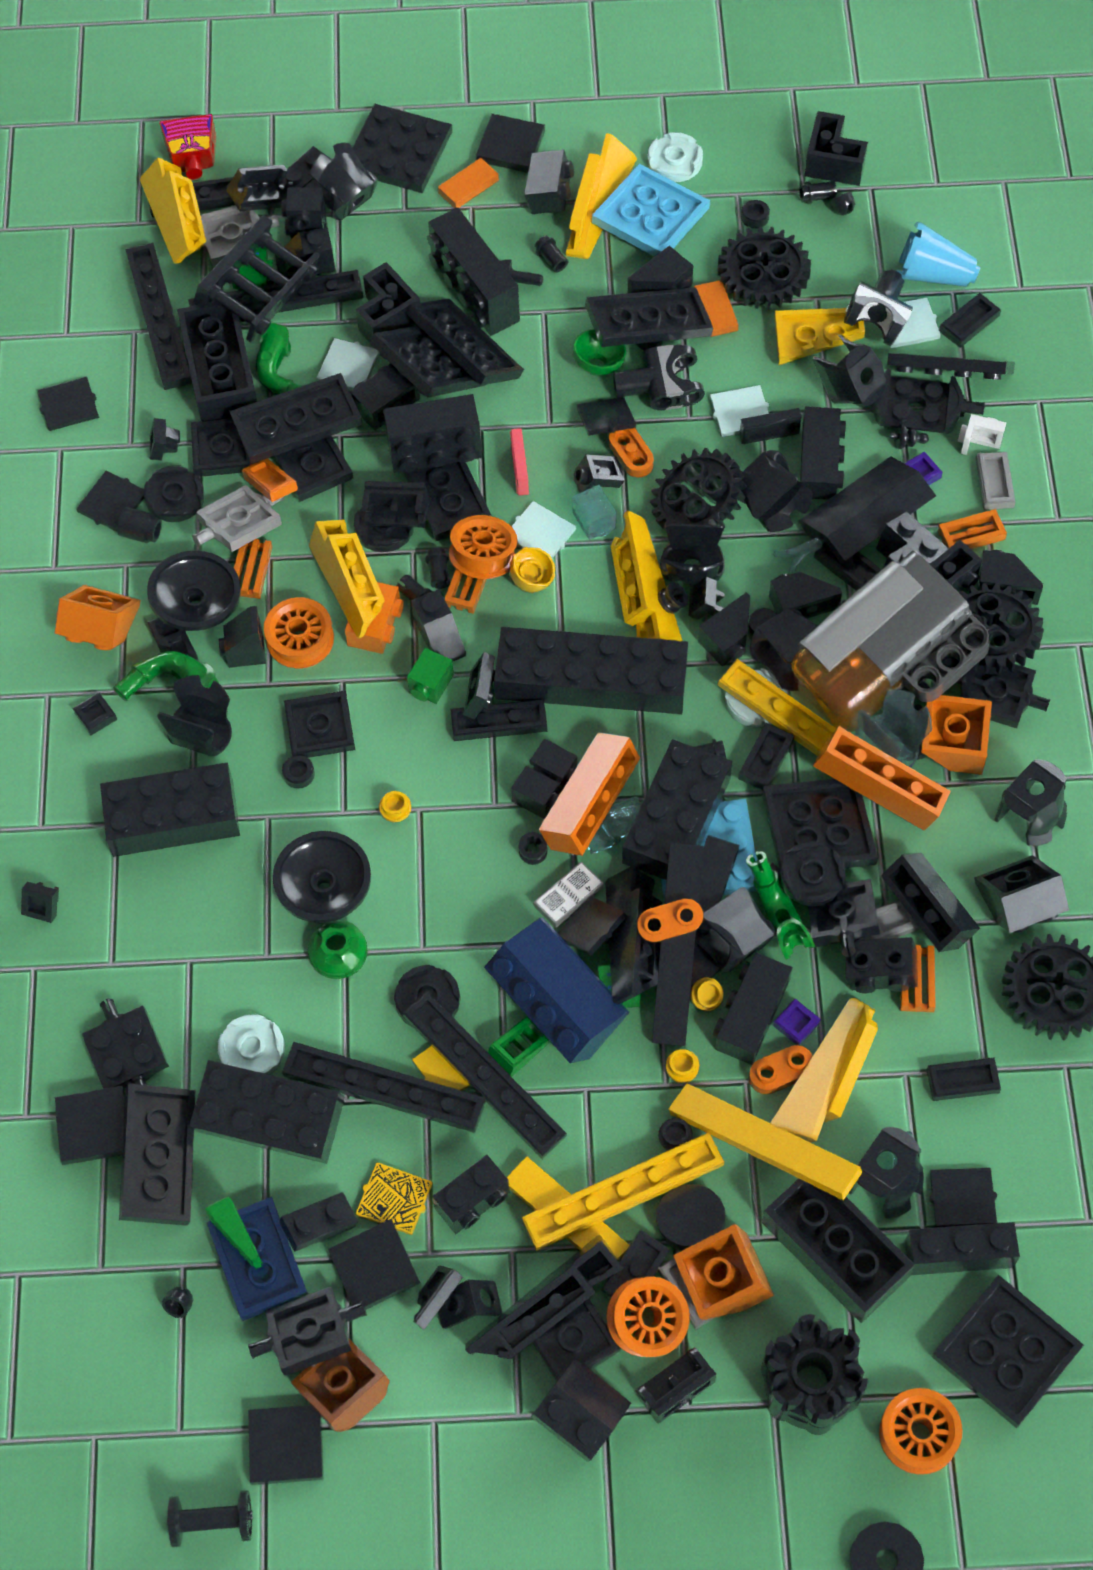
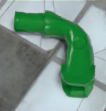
[256,323,302,395]
[113,651,219,701]
[746,851,815,960]

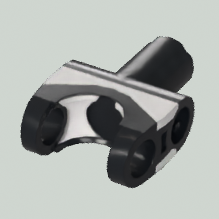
[844,270,913,346]

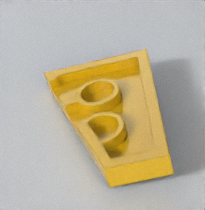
[774,308,865,365]

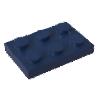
[206,1197,308,1321]

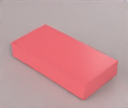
[510,428,529,496]

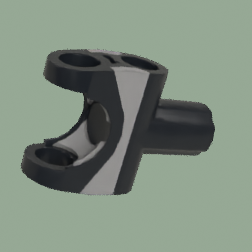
[613,345,705,411]

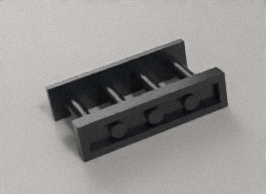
[193,215,320,343]

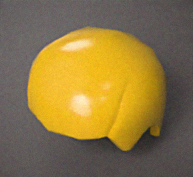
[510,546,555,593]

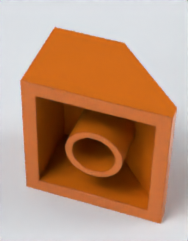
[55,585,141,650]
[921,695,992,775]
[673,1224,775,1320]

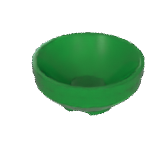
[573,329,626,376]
[308,920,368,979]

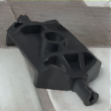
[869,369,985,434]

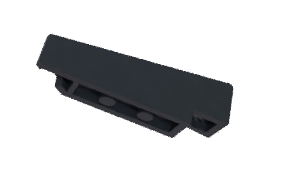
[605,866,662,1004]
[465,1234,623,1359]

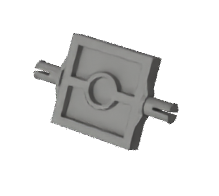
[200,206,280,266]
[192,485,285,552]

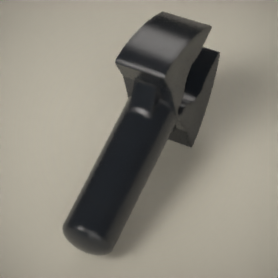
[500,260,544,286]

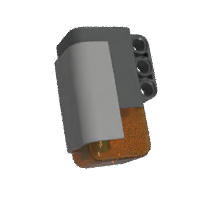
[791,550,989,733]

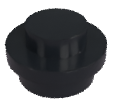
[658,1118,693,1150]

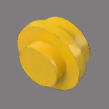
[379,791,411,822]
[690,978,723,1011]
[666,1049,700,1083]

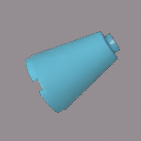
[896,222,980,287]

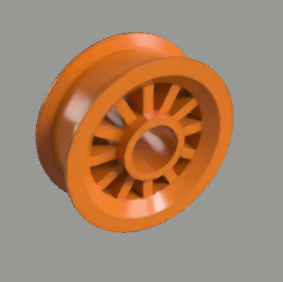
[449,515,518,579]
[264,597,334,669]
[606,1277,690,1357]
[879,1388,962,1475]

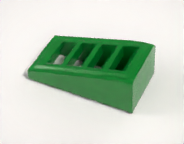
[487,1016,550,1077]
[204,1196,263,1269]

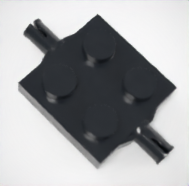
[948,664,1050,729]
[808,879,880,957]
[82,998,169,1089]
[248,1286,367,1376]

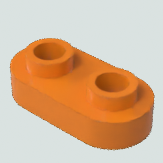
[609,428,654,478]
[637,899,703,942]
[749,1045,813,1094]

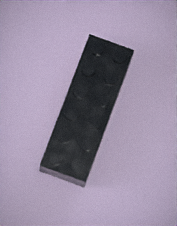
[494,627,688,715]

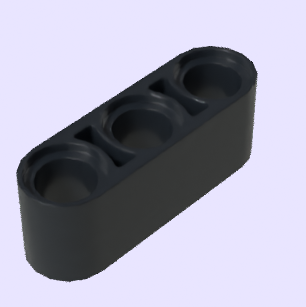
[698,835,740,932]

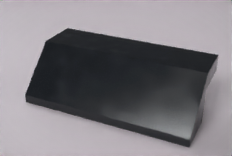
[798,456,936,564]

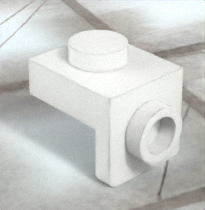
[958,414,1006,455]

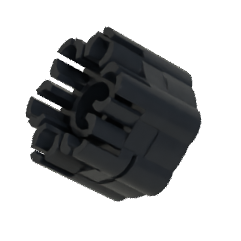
[761,1314,868,1435]

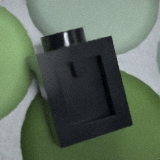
[574,455,625,496]

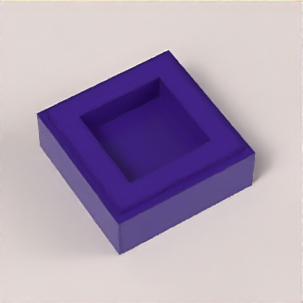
[904,451,943,485]
[773,999,821,1046]

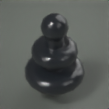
[889,424,929,449]

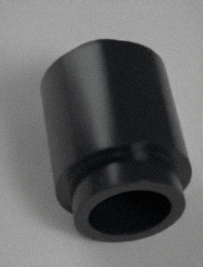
[114,507,162,544]

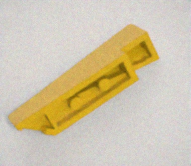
[566,133,637,259]
[140,158,206,264]
[610,511,683,641]
[309,520,385,638]
[770,998,878,1143]

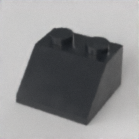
[974,855,1069,933]
[531,1358,631,1462]

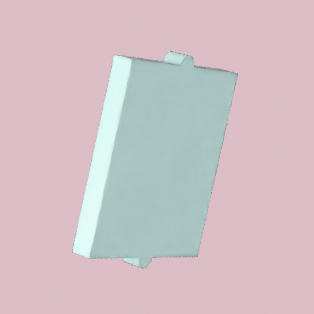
[890,298,941,348]
[317,338,379,390]
[710,385,769,437]
[512,501,576,558]

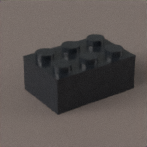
[383,394,482,473]

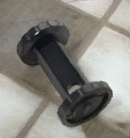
[167,1490,253,1547]

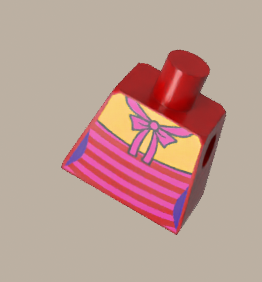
[160,114,216,180]

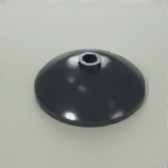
[147,551,241,631]
[273,831,371,923]

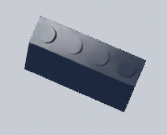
[484,918,630,1063]

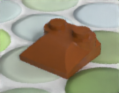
[291,1338,390,1432]

